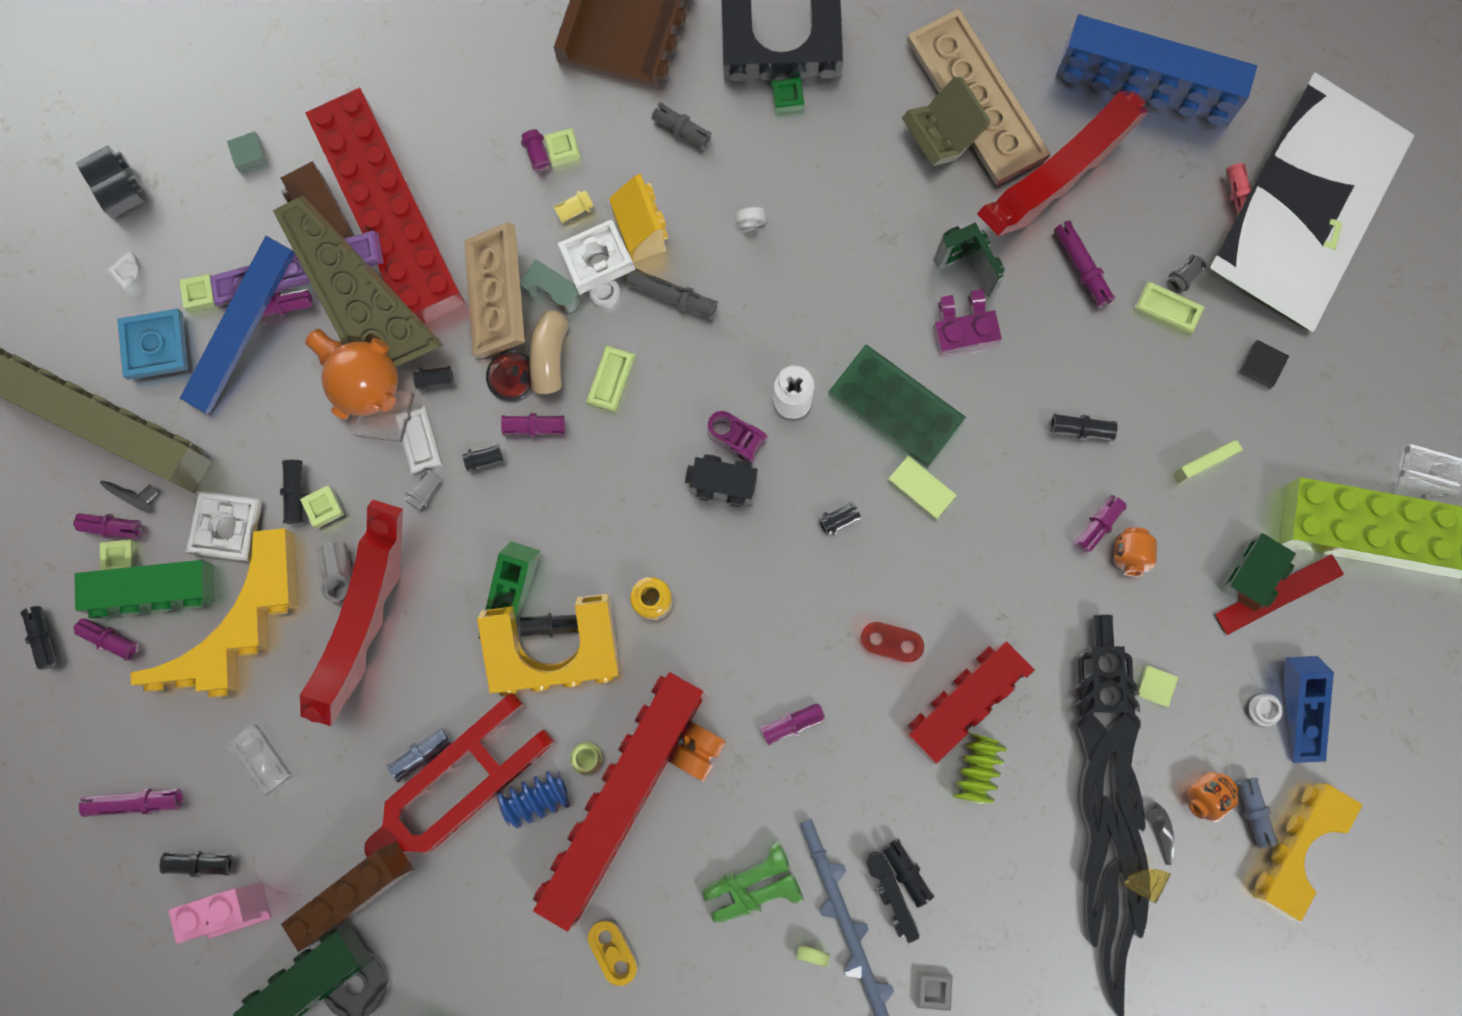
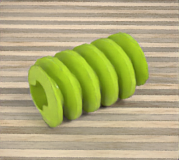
[952,733,1008,805]

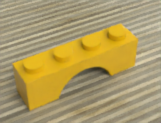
[1253,783,1363,922]

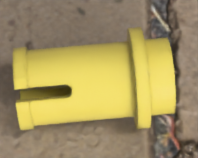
[553,190,594,224]

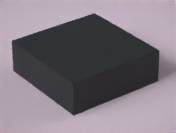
[1238,340,1289,389]

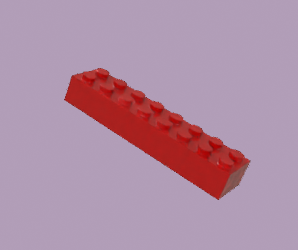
[305,87,466,324]
[533,672,706,932]

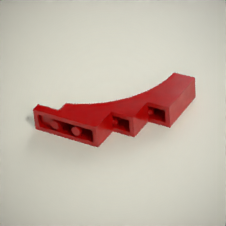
[977,91,1149,236]
[300,499,403,726]

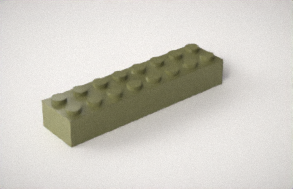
[0,347,212,493]

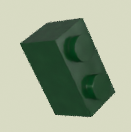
[1220,533,1296,611]

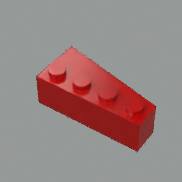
[906,641,1035,764]

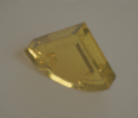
[1123,869,1171,904]

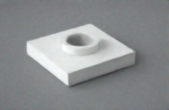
[557,219,636,294]
[185,491,263,562]

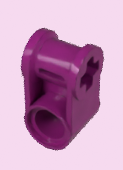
[707,411,768,464]

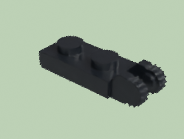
[866,851,920,944]

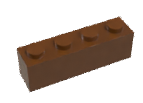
[280,161,372,268]
[281,841,414,952]

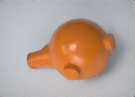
[305,329,398,420]

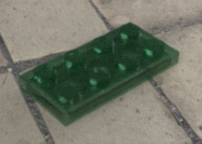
[828,344,966,468]

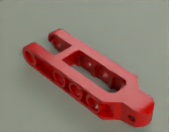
[364,693,555,857]

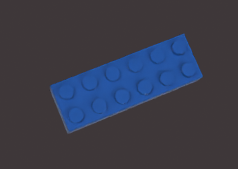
[1056,14,1258,126]

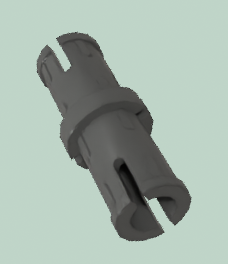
[652,102,712,149]

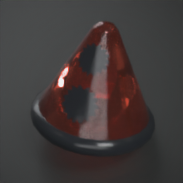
[486,350,532,401]

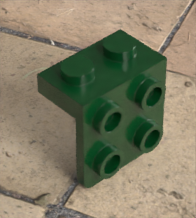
[934,222,1005,297]

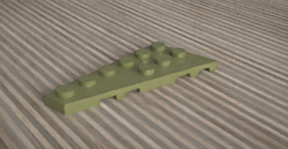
[272,196,444,367]

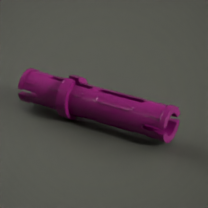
[1053,220,1116,308]
[79,789,183,817]

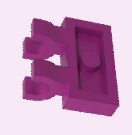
[933,289,1002,354]

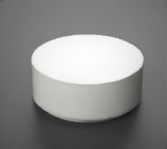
[735,207,767,228]
[589,280,621,310]

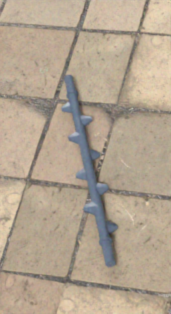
[800,819,894,1016]

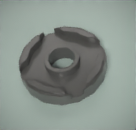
[324,951,390,1016]

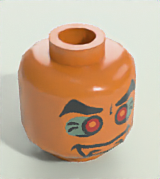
[1114,527,1157,577]
[1187,772,1238,822]

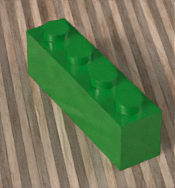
[74,560,215,619]

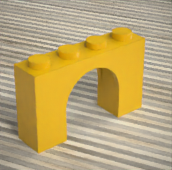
[477,593,620,696]

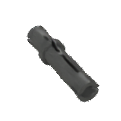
[627,268,718,320]

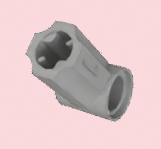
[317,542,352,607]

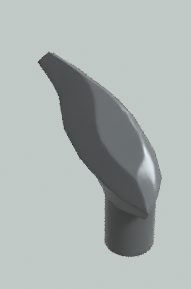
[100,480,159,511]
[1145,802,1174,865]

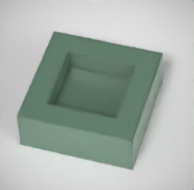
[227,131,267,172]

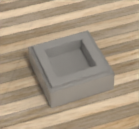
[916,971,953,1011]

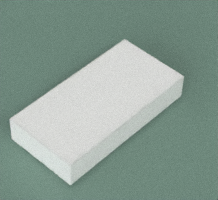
[395,407,443,475]

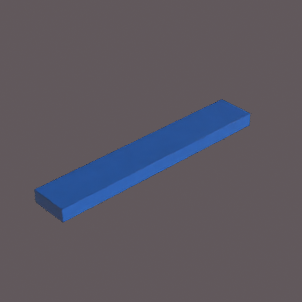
[180,236,295,414]

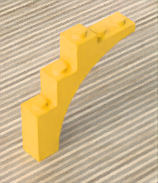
[130,528,299,698]

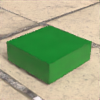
[771,77,805,113]

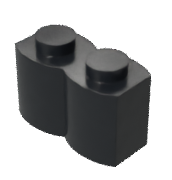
[76,145,144,219]

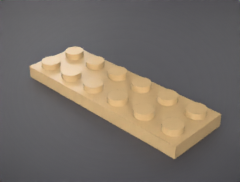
[907,9,1051,186]

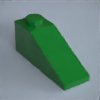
[478,541,540,639]

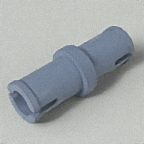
[386,727,452,783]
[1236,777,1279,848]

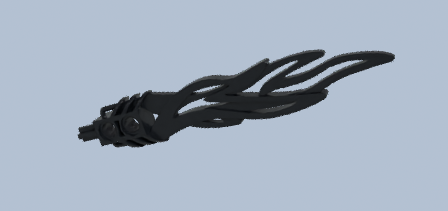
[1074,614,1150,1016]

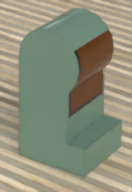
[520,259,580,313]

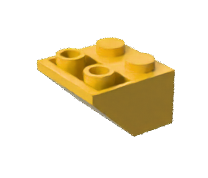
[609,173,669,263]

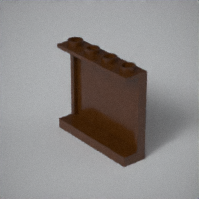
[553,0,692,89]

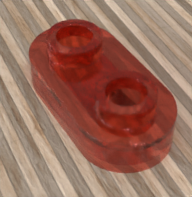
[860,622,924,663]

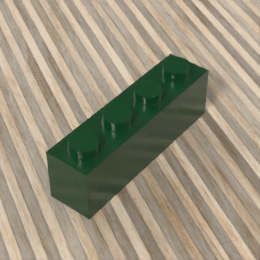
[233,927,373,1016]

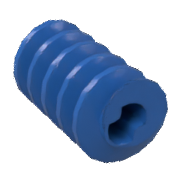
[497,770,571,829]

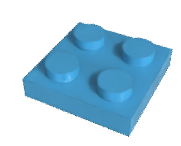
[117,308,189,380]

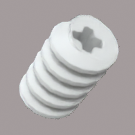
[773,365,815,419]

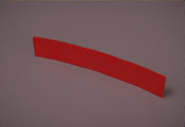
[1216,554,1344,635]

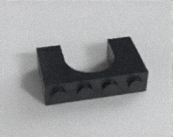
[721,0,843,81]

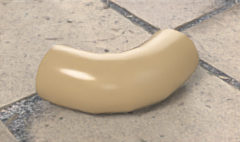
[529,310,568,394]

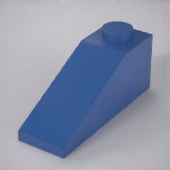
[1283,656,1334,763]

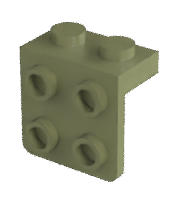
[902,76,990,166]

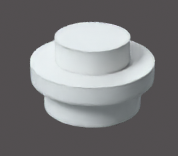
[1248,694,1283,727]

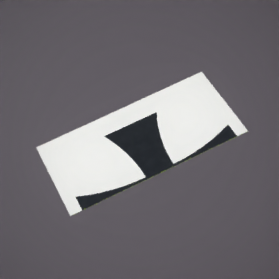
[1210,72,1415,333]

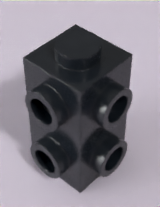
[685,454,758,508]

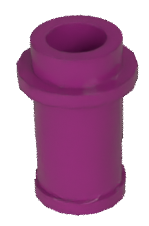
[521,129,551,171]

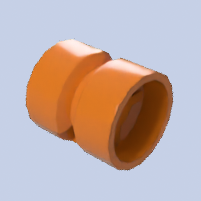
[668,721,726,782]

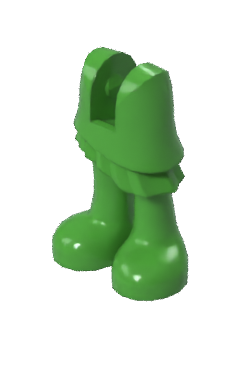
[701,841,804,923]

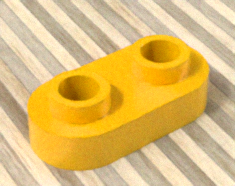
[588,920,638,986]

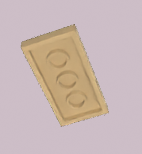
[464,222,525,359]

